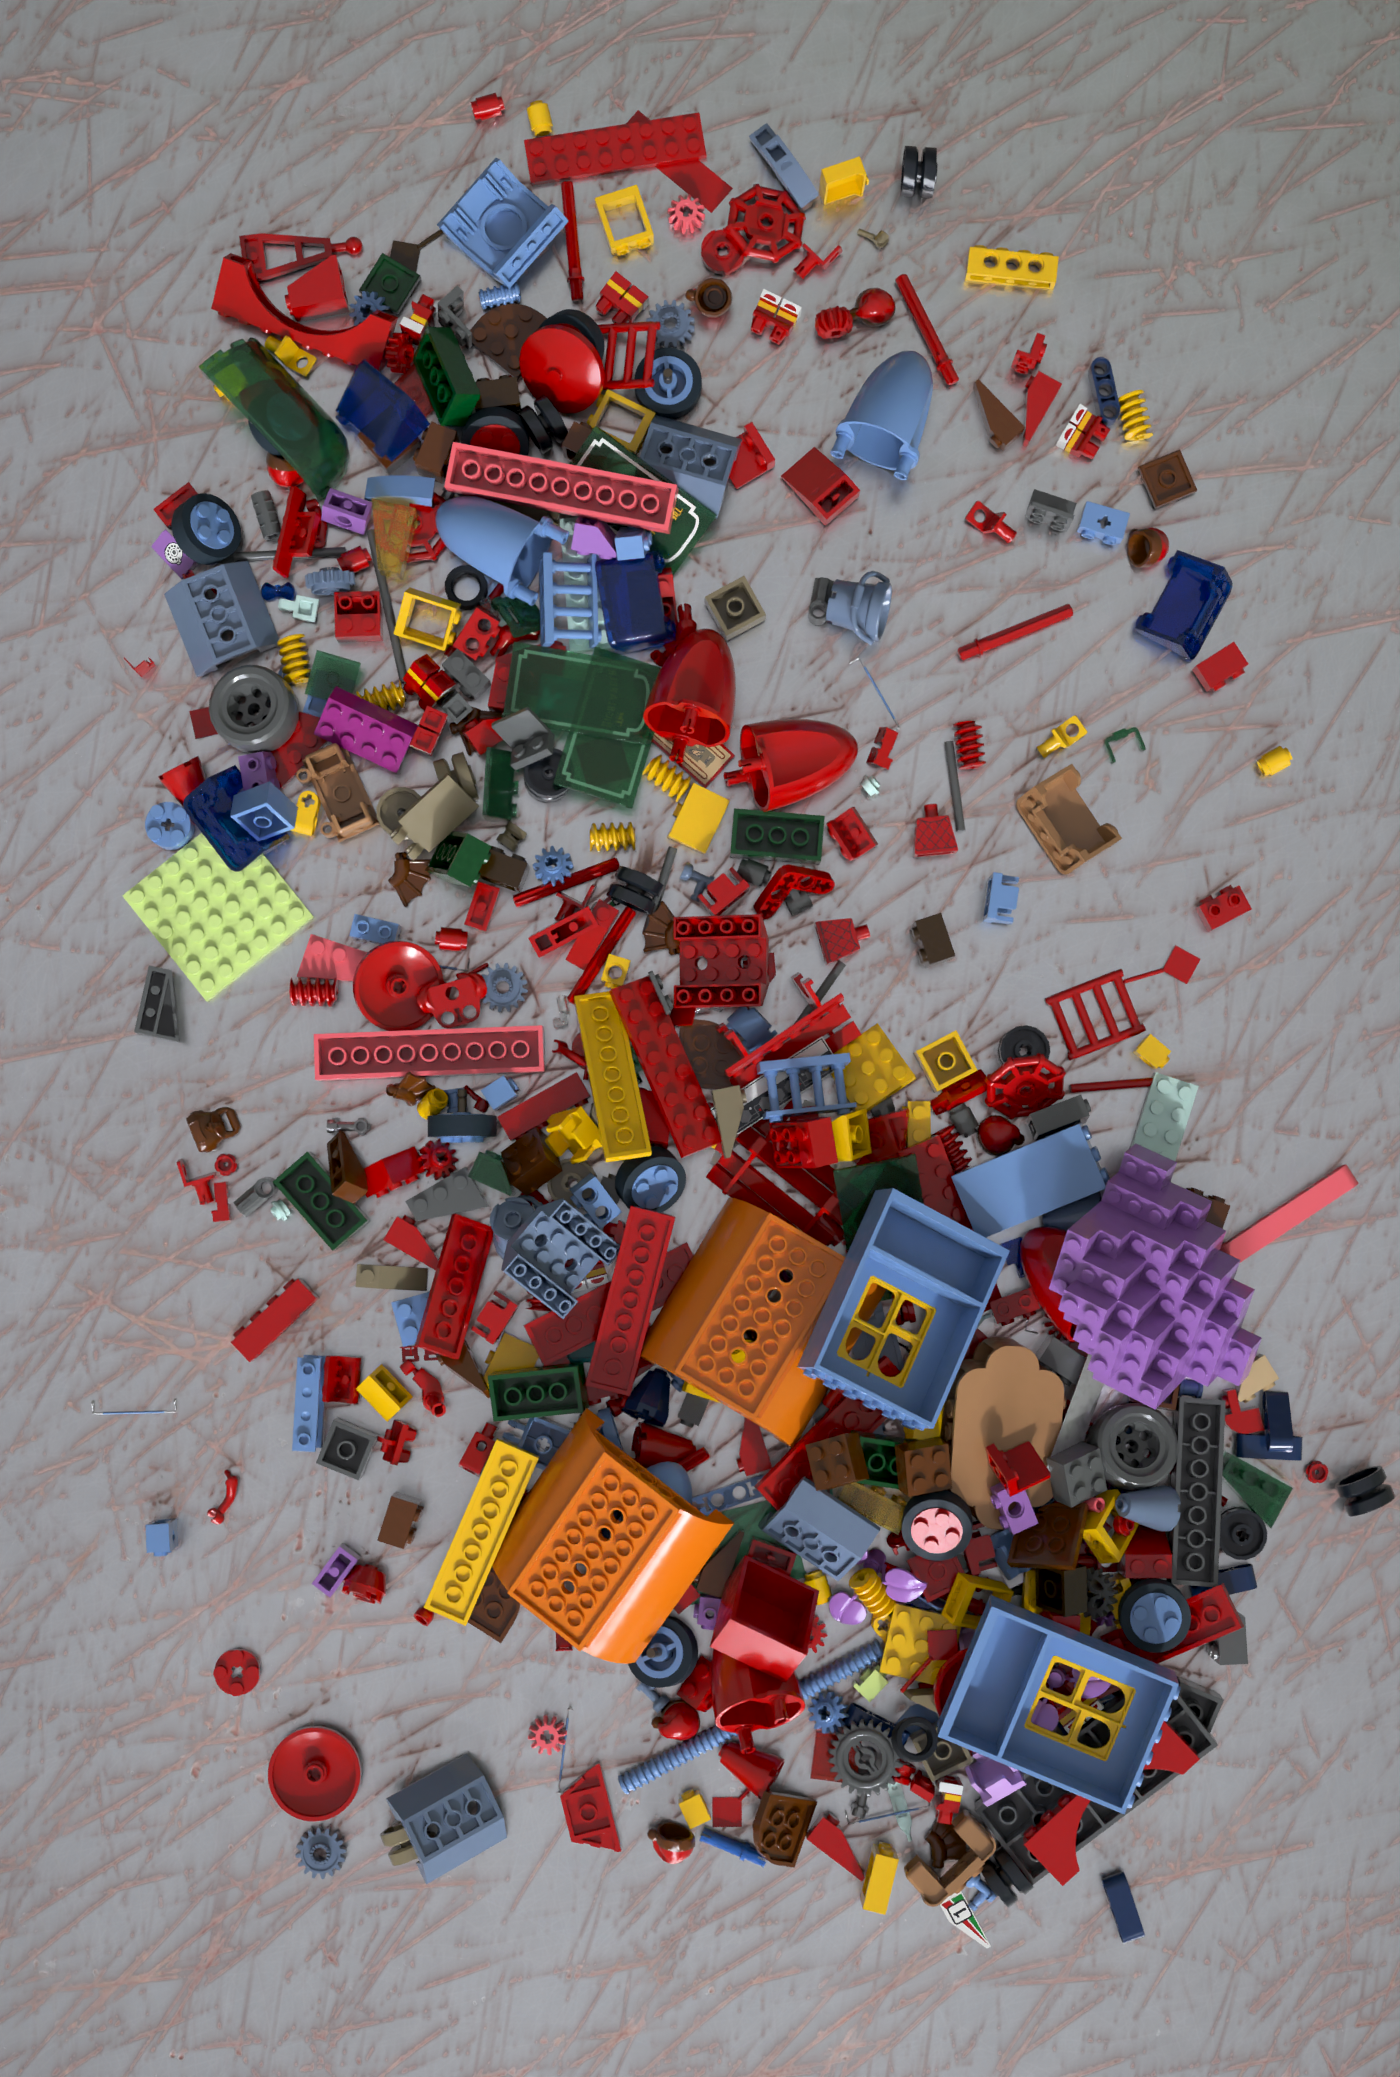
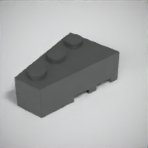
[134,965,180,1043]
[405,1167,490,1221]

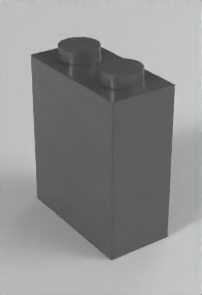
[1027,1095,1091,1141]

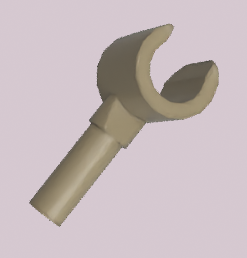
[857,228,889,248]

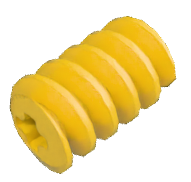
[1118,390,1153,441]
[277,634,313,684]
[356,679,406,711]
[641,754,691,802]
[590,822,635,852]
[849,1568,896,1619]

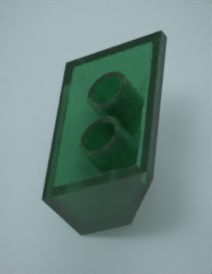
[482,747,520,823]
[468,1149,516,1196]

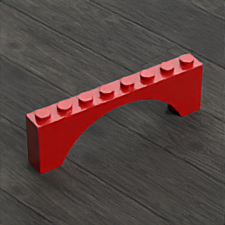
[211,253,398,373]
[1023,1721,1200,1886]

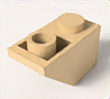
[1235,1354,1279,1403]

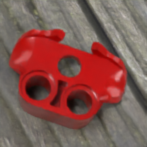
[417,973,487,1028]

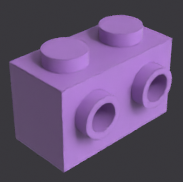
[238,751,280,791]

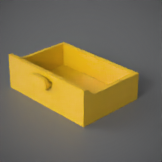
[819,156,869,205]
[667,783,730,855]
[483,1331,539,1388]

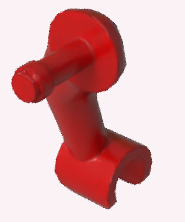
[306,498,328,548]
[552,1040,589,1080]
[207,1470,238,1524]

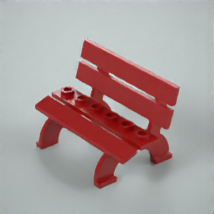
[715,972,862,1089]
[706,1100,870,1245]

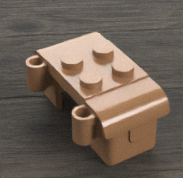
[296,743,379,842]
[904,1810,996,1907]

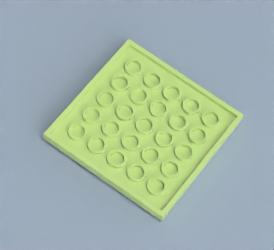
[122,811,314,1002]

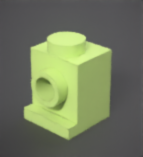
[852,1664,889,1702]

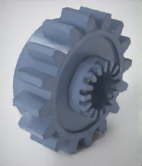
[646,300,695,349]
[305,567,355,595]
[481,963,528,1013]
[295,1825,347,1879]

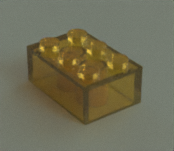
[834,1483,907,1535]

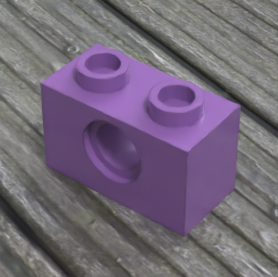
[321,488,373,535]
[990,1483,1038,1535]
[312,1543,361,1597]

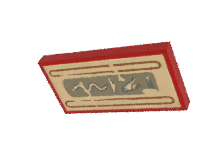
[639,723,735,788]

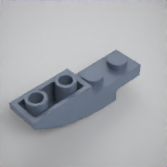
[749,123,819,208]

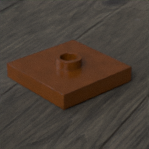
[1138,450,1197,509]

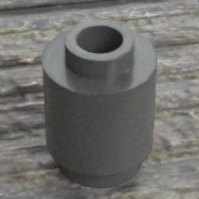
[737,859,772,887]
[949,1103,979,1138]

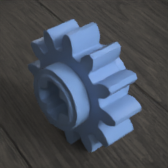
[349,291,390,325]
[533,846,574,887]
[808,1692,849,1734]

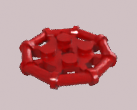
[725,184,806,263]
[373,492,446,565]
[985,1053,1066,1120]

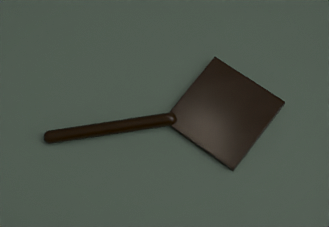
[390,229,443,272]

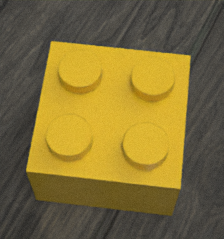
[914,1030,978,1092]

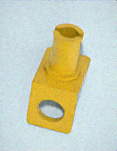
[264,335,317,376]
[1037,715,1088,758]

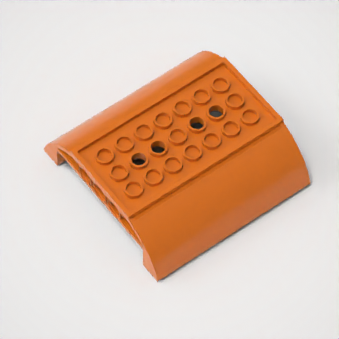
[640,1197,886,1448]
[492,1408,734,1664]

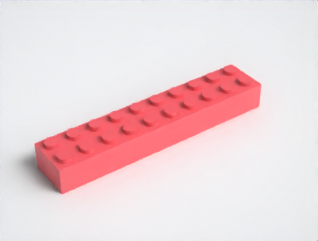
[444,442,679,534]
[314,1025,545,1081]

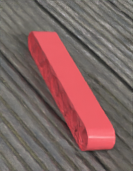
[1220,1164,1359,1262]

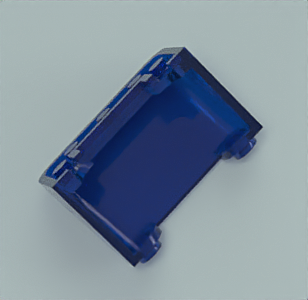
[335,359,430,462]
[1135,550,1233,660]
[595,551,676,653]
[183,765,290,872]

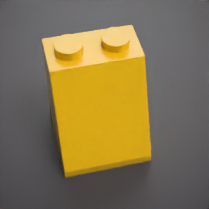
[831,1108,872,1162]

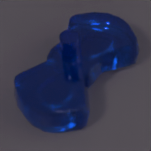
[261,582,295,601]

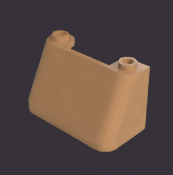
[1016,764,1122,875]

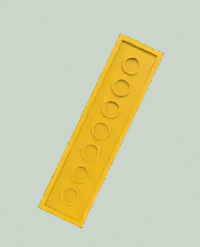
[574,991,652,1162]
[424,1438,540,1626]

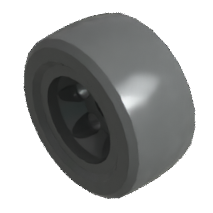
[209,665,299,754]
[1086,1403,1178,1491]

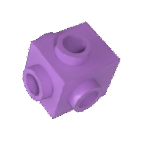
[693,1594,722,1630]

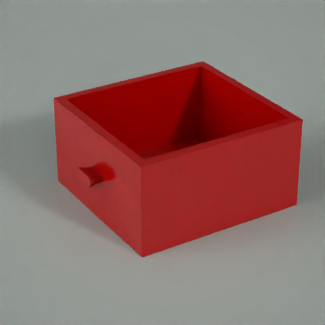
[710,1555,819,1683]

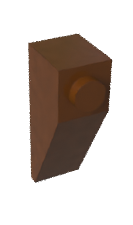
[973,379,1025,451]
[327,1131,368,1204]
[435,1339,490,1398]
[693,1529,745,1598]

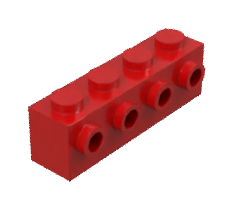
[497,1072,591,1141]
[231,1278,319,1362]

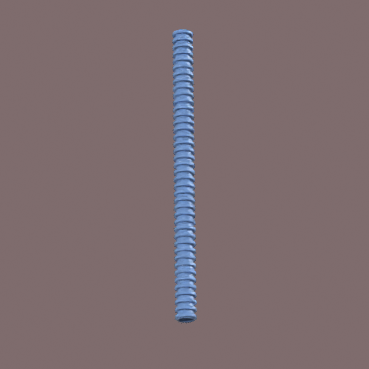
[618,1640,883,1794]

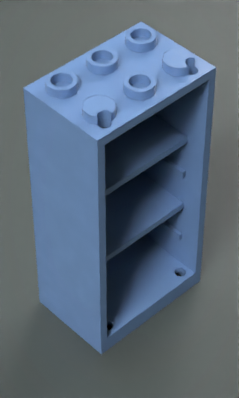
[951,1122,1110,1238]

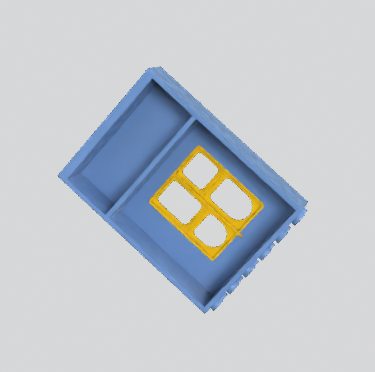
[797,1188,1010,1431]
[937,1595,1181,1814]

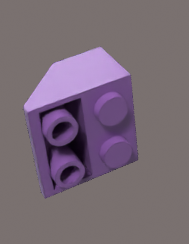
[571,517,617,559]

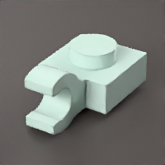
[278,595,319,623]

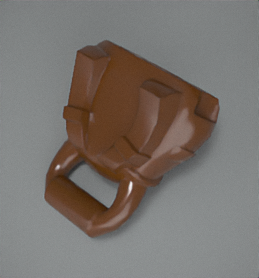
[186,1107,241,1153]

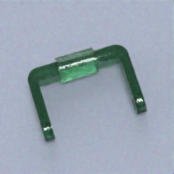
[1104,727,1146,763]

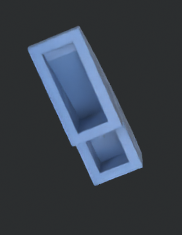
[364,475,435,507]

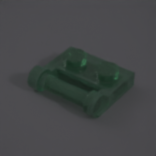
[490,596,540,638]

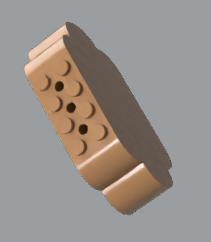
[940,1337,1066,1530]

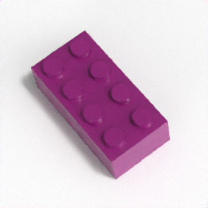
[314,686,419,773]

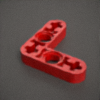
[753,864,835,919]

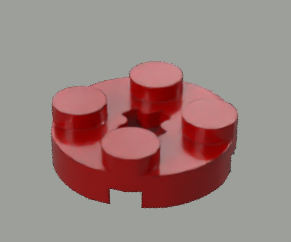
[701,228,745,276]
[213,1648,261,1696]

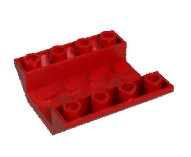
[674,914,769,1008]

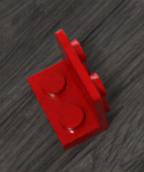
[729,422,775,489]
[986,1441,1051,1497]

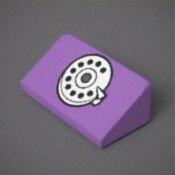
[151,529,198,579]

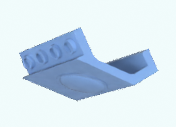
[437,158,568,289]

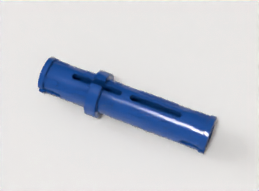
[699,1827,766,1868]

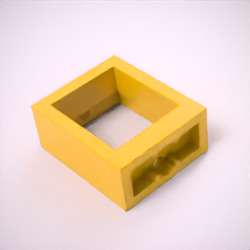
[595,185,654,256]
[586,389,656,458]
[394,587,462,651]
[1083,1489,1139,1564]
[941,1572,1014,1629]
[860,1842,899,1915]

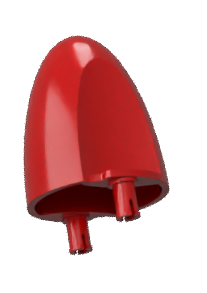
[643,628,736,763]
[724,719,858,812]
[1020,1226,1077,1342]
[711,1649,805,1754]

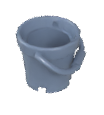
[826,571,892,645]
[490,1195,544,1259]

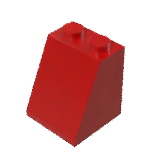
[285,254,350,322]
[639,1087,670,1149]
[1117,1525,1172,1578]

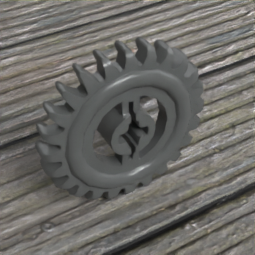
[828,1719,904,1797]

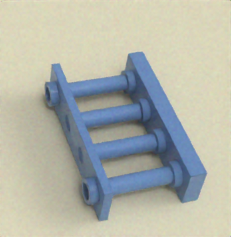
[538,552,602,648]
[756,1053,857,1123]
[292,1355,326,1452]

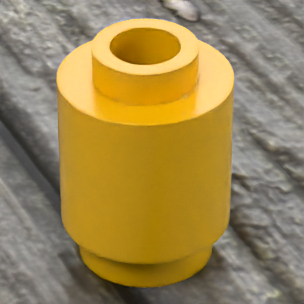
[526,100,553,137]
[1256,746,1292,776]
[417,1088,448,1120]
[804,1569,832,1605]

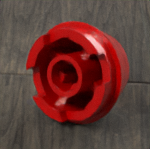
[342,1564,386,1604]

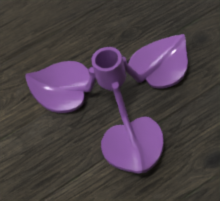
[829,1549,927,1625]
[1031,1666,1111,1731]

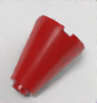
[158,756,214,822]
[631,1422,696,1468]
[718,1741,785,1800]

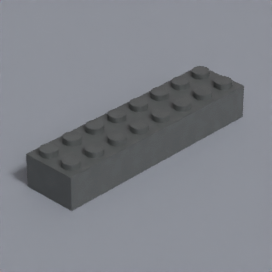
[1166,1397,1226,1587]

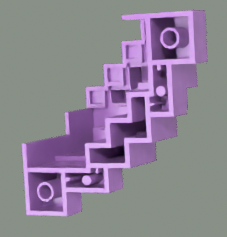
[1049,1143,1262,1409]

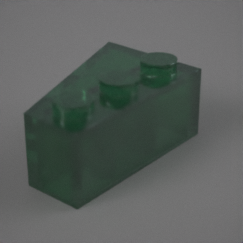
[1222,1452,1293,1528]

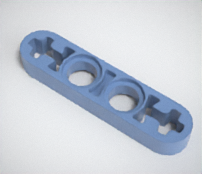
[692,1474,765,1515]

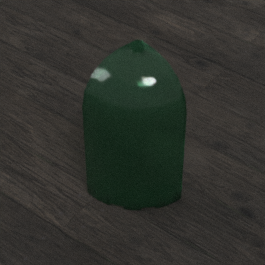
[199,337,350,501]

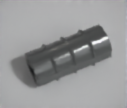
[251,490,281,540]

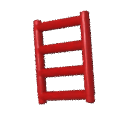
[598,321,661,390]
[1045,969,1146,1060]

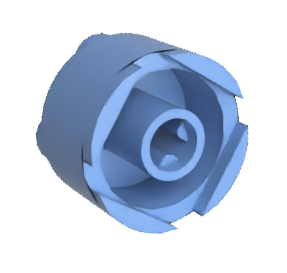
[145,802,195,851]
[726,1007,778,1052]

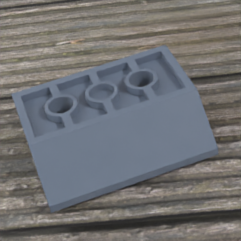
[634,415,742,518]
[164,561,279,677]
[501,1198,620,1319]
[758,1477,881,1581]
[386,1754,507,1884]

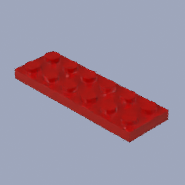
[415,1213,493,1360]
[1100,1583,1244,1664]

